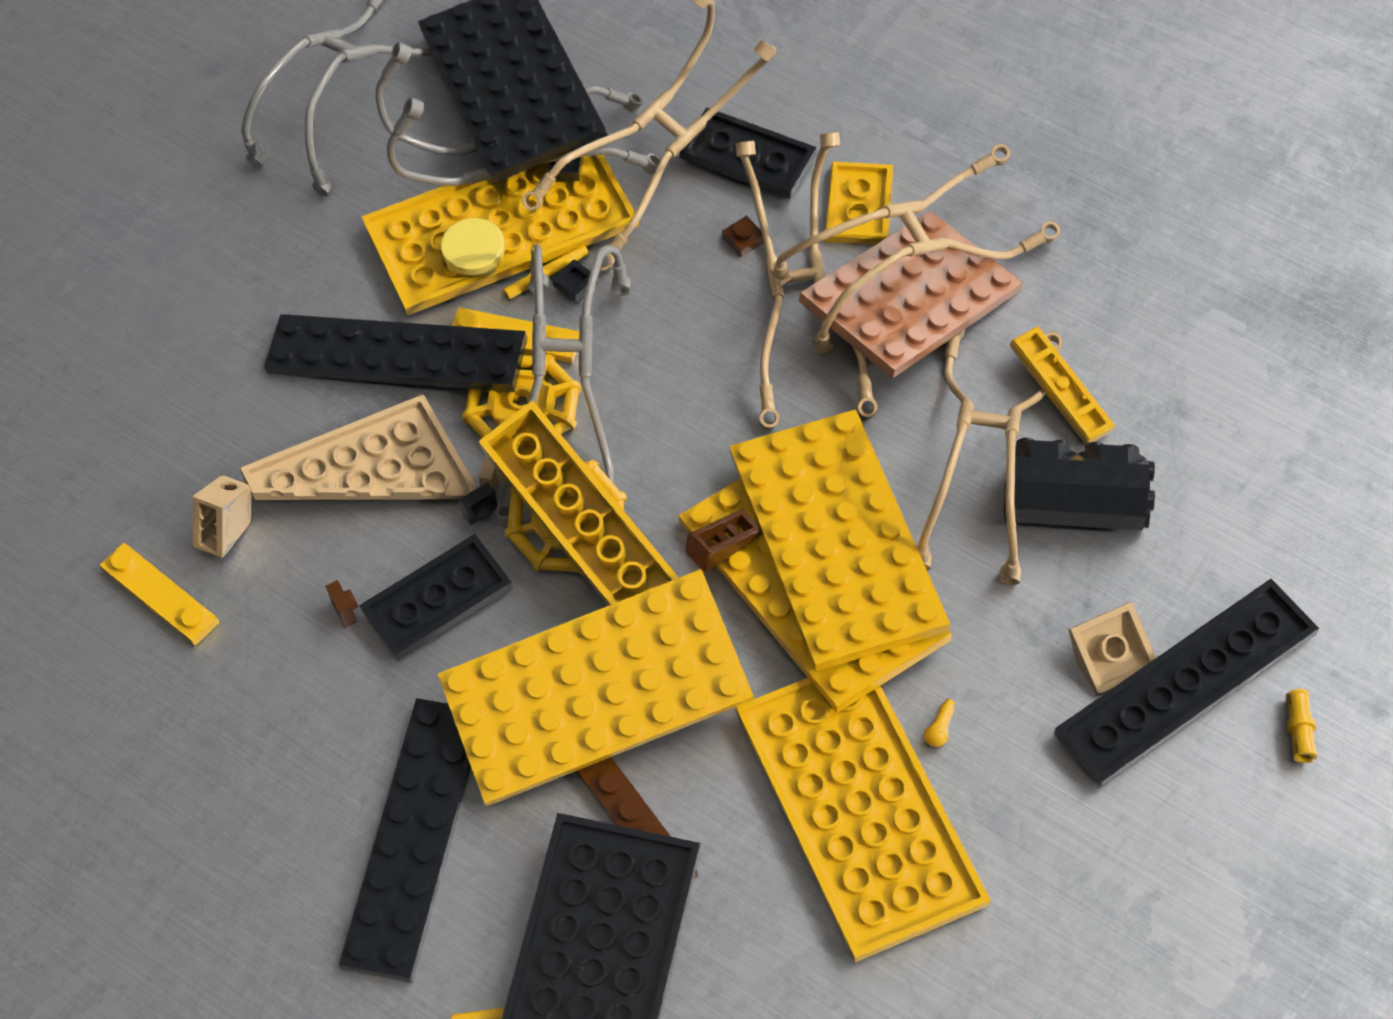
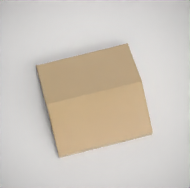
[1068,602,1156,694]

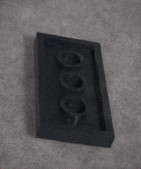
[679,107,817,199]
[359,534,513,661]

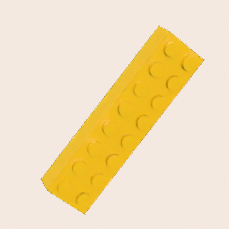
[478,400,679,606]

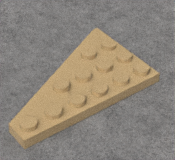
[240,394,477,500]

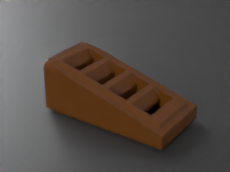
[685,509,762,572]

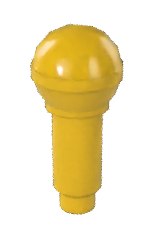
[924,699,955,748]

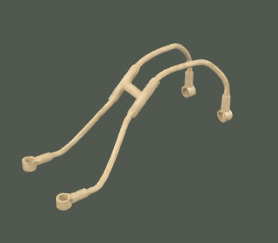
[522,0,776,271]
[735,132,878,428]
[771,144,1060,355]
[916,329,1062,585]

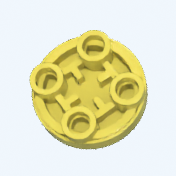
[441,218,505,276]

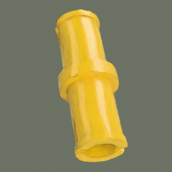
[1285,689,1317,763]

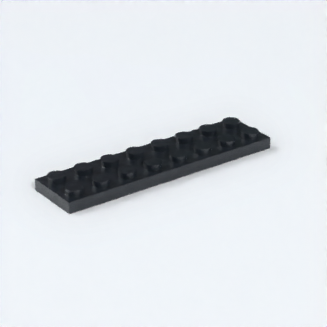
[264,314,528,392]
[1054,578,1319,787]
[339,698,471,983]

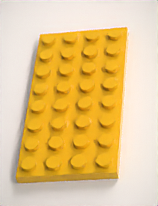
[361,155,639,316]
[729,409,950,672]
[678,479,952,713]
[437,569,754,807]
[736,678,991,963]

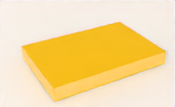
[825,161,893,245]

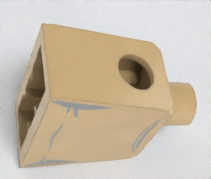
[193,476,253,558]

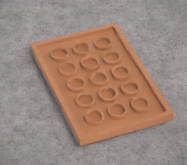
[798,211,1023,379]

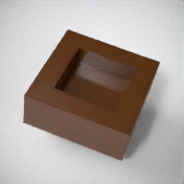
[722,215,764,257]
[325,580,358,628]

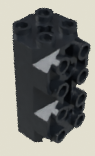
[1003,437,1155,531]

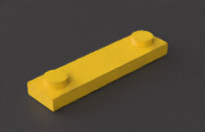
[452,307,580,364]
[1009,326,1115,445]
[99,542,220,646]

